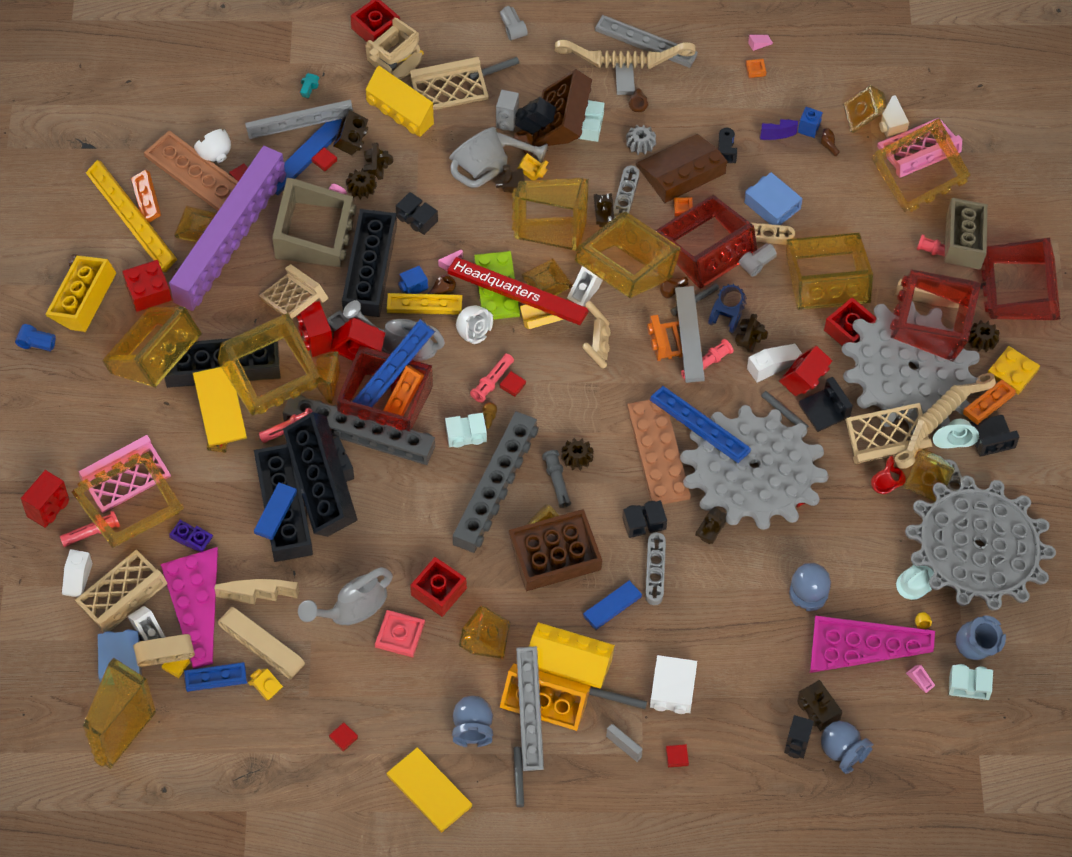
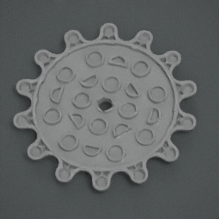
[842,300,981,434]
[680,405,829,530]
[905,475,1056,611]

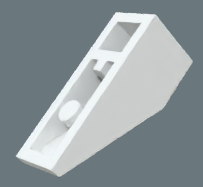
[747,344,802,383]

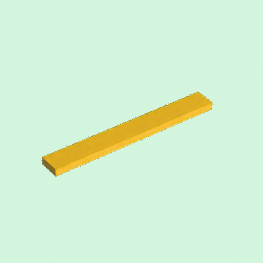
[86,160,178,273]

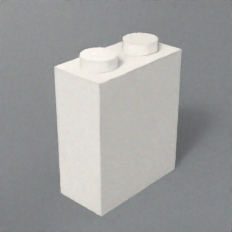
[650,655,697,714]

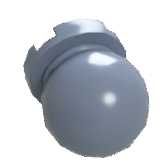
[789,563,831,611]
[956,615,1006,660]
[452,696,493,747]
[821,721,874,774]

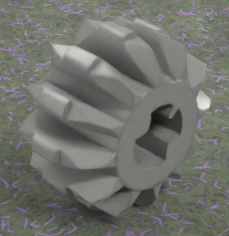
[626,125,656,155]

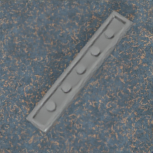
[595,15,698,68]
[245,100,353,139]
[675,286,705,383]
[516,646,544,771]

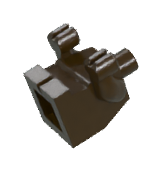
[495,165,526,193]

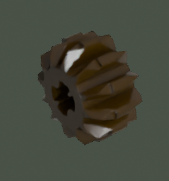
[346,168,377,200]
[968,320,1000,352]
[561,438,594,471]

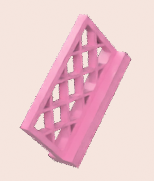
[877,118,962,178]
[79,435,171,514]

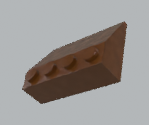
[532,69,592,147]
[636,134,727,204]
[509,509,602,592]

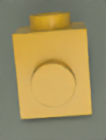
[517,153,549,181]
[248,668,283,700]

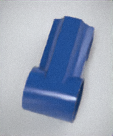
[15,324,56,351]

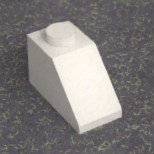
[879,95,909,139]
[567,264,606,306]
[62,549,93,598]
[127,606,165,641]

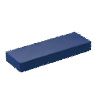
[254,482,297,540]
[583,580,642,630]
[184,662,247,692]

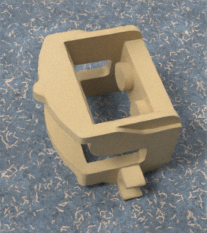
[365,18,423,79]

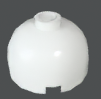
[194,129,231,163]
[456,305,493,344]

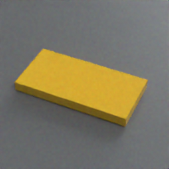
[193,365,247,447]
[387,747,472,833]

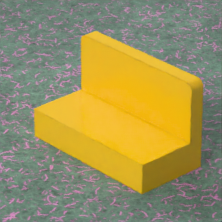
[520,304,563,329]

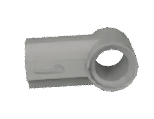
[500,6,528,41]
[739,243,777,276]

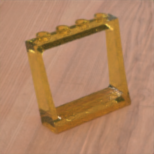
[71,452,184,548]

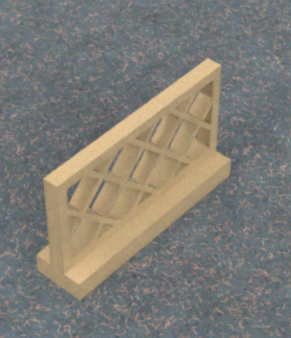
[410,57,489,110]
[259,264,329,321]
[845,403,932,464]
[75,549,168,632]

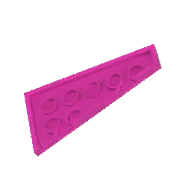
[161,547,218,669]
[810,616,935,673]

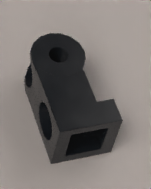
[718,128,737,163]

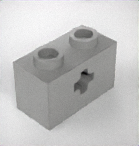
[496,90,519,131]

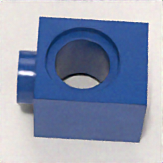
[798,107,823,138]
[398,265,428,294]

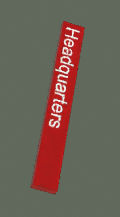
[447,257,589,325]

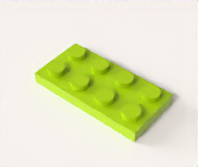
[474,251,520,320]

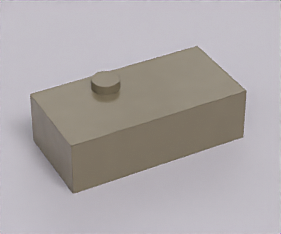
[944,198,988,269]

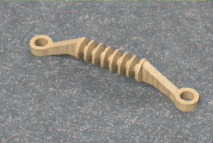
[555,40,696,69]
[894,373,996,469]

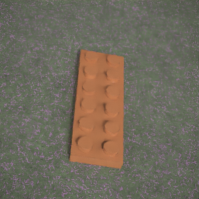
[144,131,238,211]
[627,400,691,504]

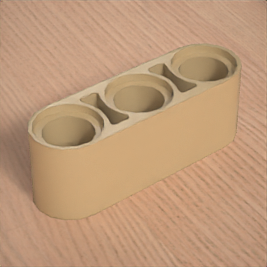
[133,634,195,667]

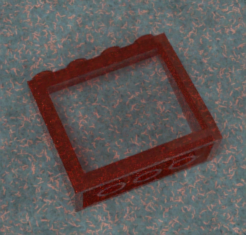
[655,195,757,289]
[982,237,1061,320]
[890,269,981,362]
[337,346,433,431]

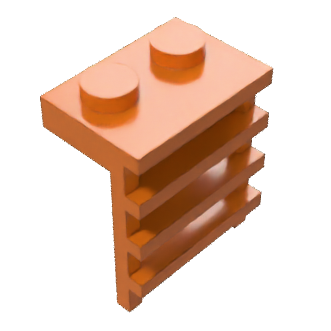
[647,315,702,361]

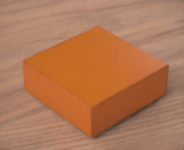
[746,59,767,78]
[674,197,693,216]

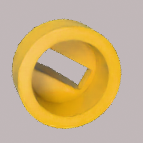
[915,612,932,629]

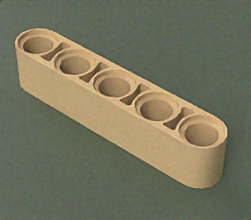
[218,607,305,679]

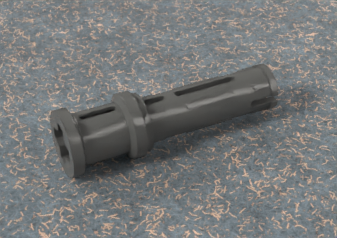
[542,450,571,508]

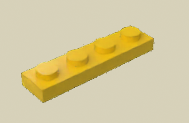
[387,293,462,315]

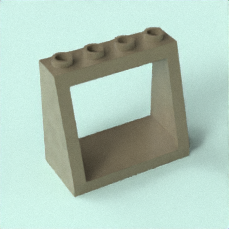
[272,178,356,267]

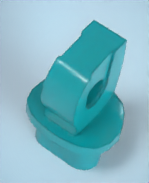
[300,73,319,98]

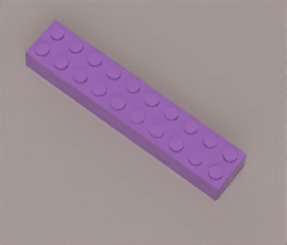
[169,145,286,311]

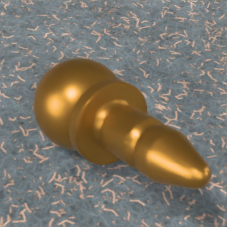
[482,402,497,429]

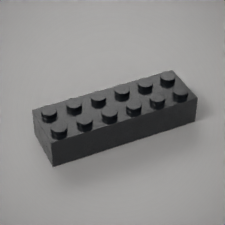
[342,209,397,317]
[163,335,281,388]
[283,412,358,537]
[254,444,313,562]

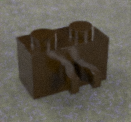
[797,680,842,731]

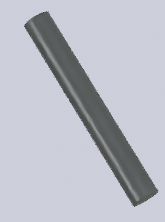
[468,57,519,80]
[670,283,719,316]
[761,391,809,429]
[589,687,647,709]
[513,747,524,807]

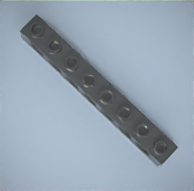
[283,394,435,465]
[453,411,539,553]

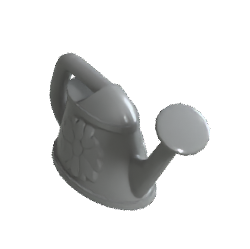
[449,127,548,188]
[343,300,445,361]
[298,567,393,625]

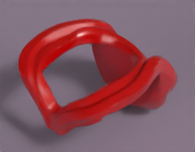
[871,455,906,494]

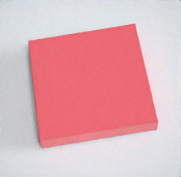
[375,610,425,657]

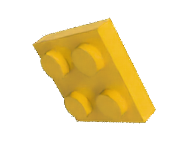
[988,346,1040,395]

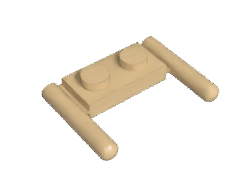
[582,301,611,369]

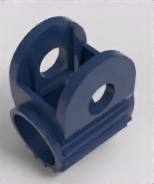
[708,283,747,333]

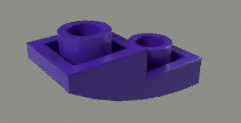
[760,119,798,140]
[169,520,213,552]

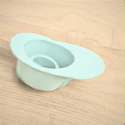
[933,418,979,448]
[896,565,934,600]

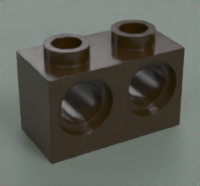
[333,110,368,155]

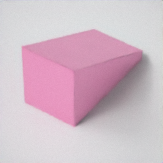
[748,35,773,51]
[438,250,463,271]
[906,665,935,693]

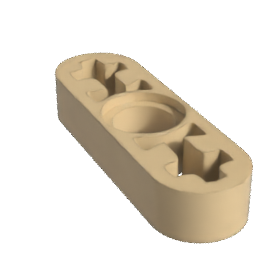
[741,223,795,245]

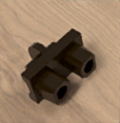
[364,143,393,180]
[594,193,615,227]
[735,314,768,352]
[695,507,727,544]

